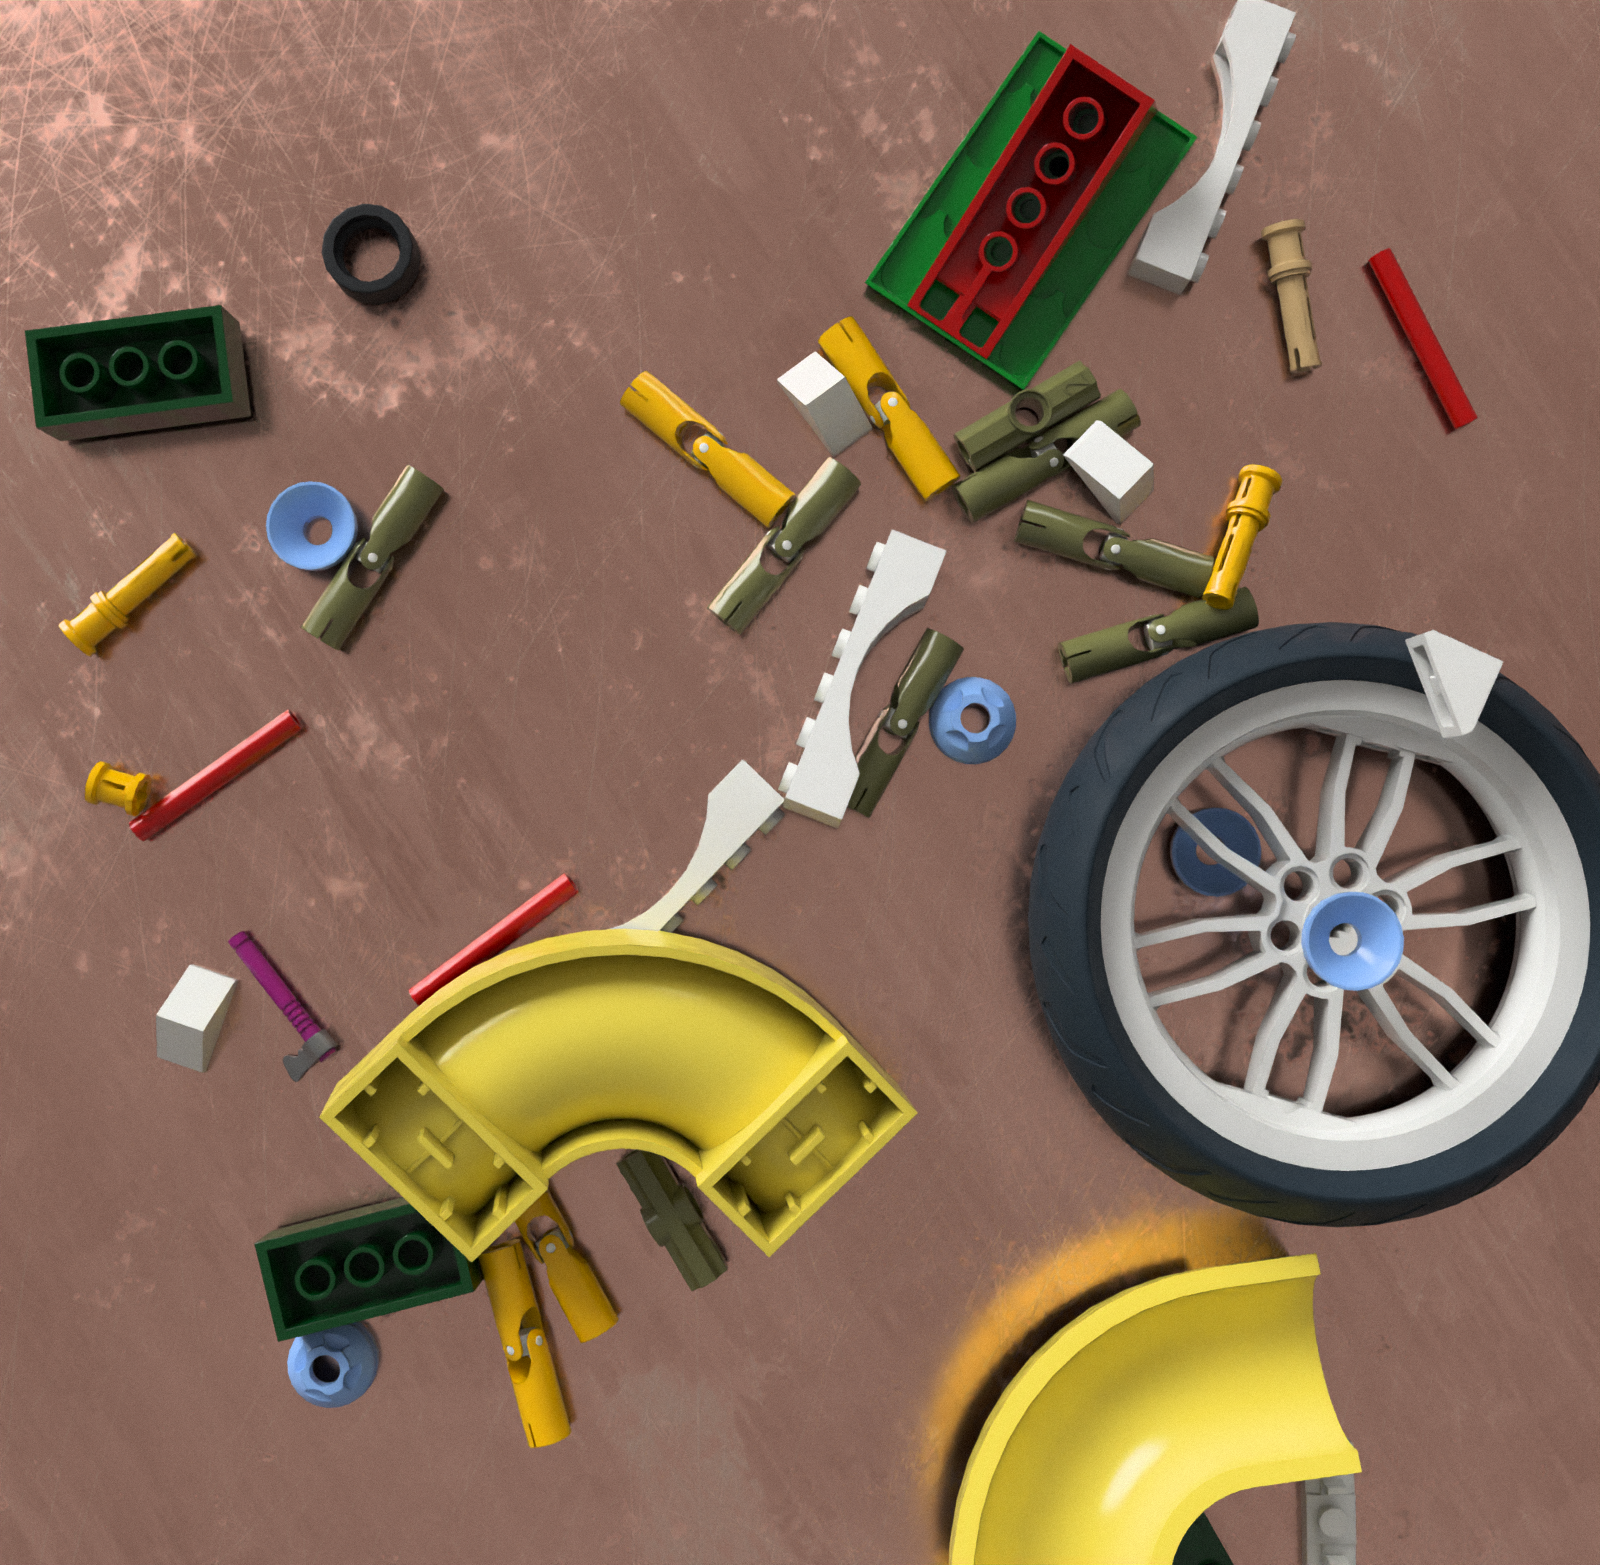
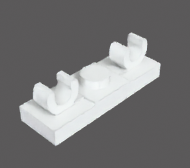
[1301,1438,1356,1565]

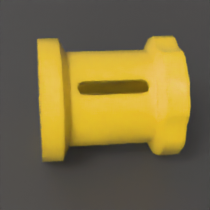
[85,761,152,816]

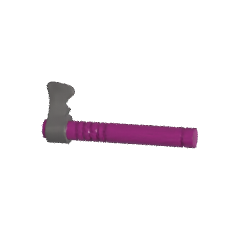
[228,931,337,1082]

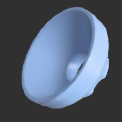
[266,481,358,571]
[928,677,1016,764]
[1170,807,1261,897]
[1301,891,1404,991]
[287,1321,379,1408]

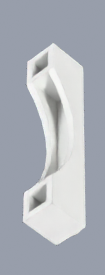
[1127,0,1296,295]
[778,530,946,829]
[607,759,786,933]

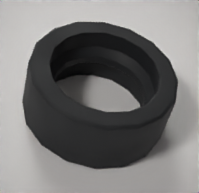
[321,203,421,305]

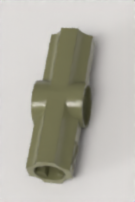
[954,360,1101,472]
[616,1149,728,1291]

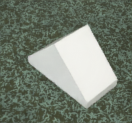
[777,352,872,458]
[1063,420,1154,525]
[1405,630,1504,739]
[156,964,238,1073]

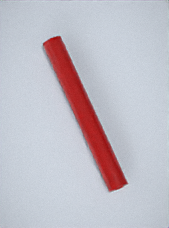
[1368,248,1478,430]
[129,709,303,841]
[409,873,580,1006]

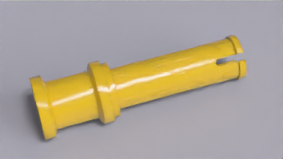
[1202,464,1283,610]
[59,532,197,657]

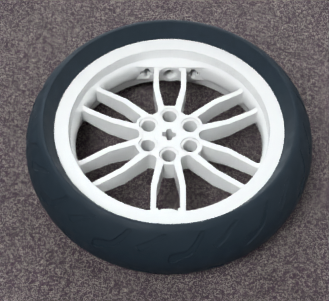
[1028,622,1600,1228]

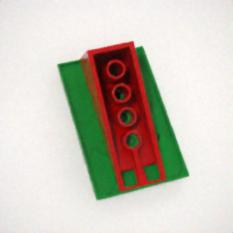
[864,31,1198,390]

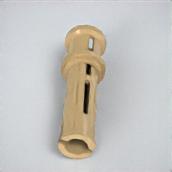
[1261,219,1322,373]

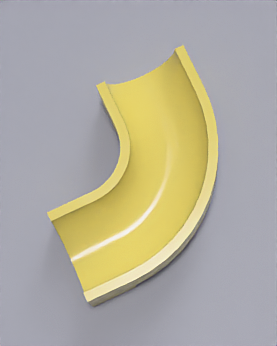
[319,929,918,1262]
[949,1253,1362,1565]

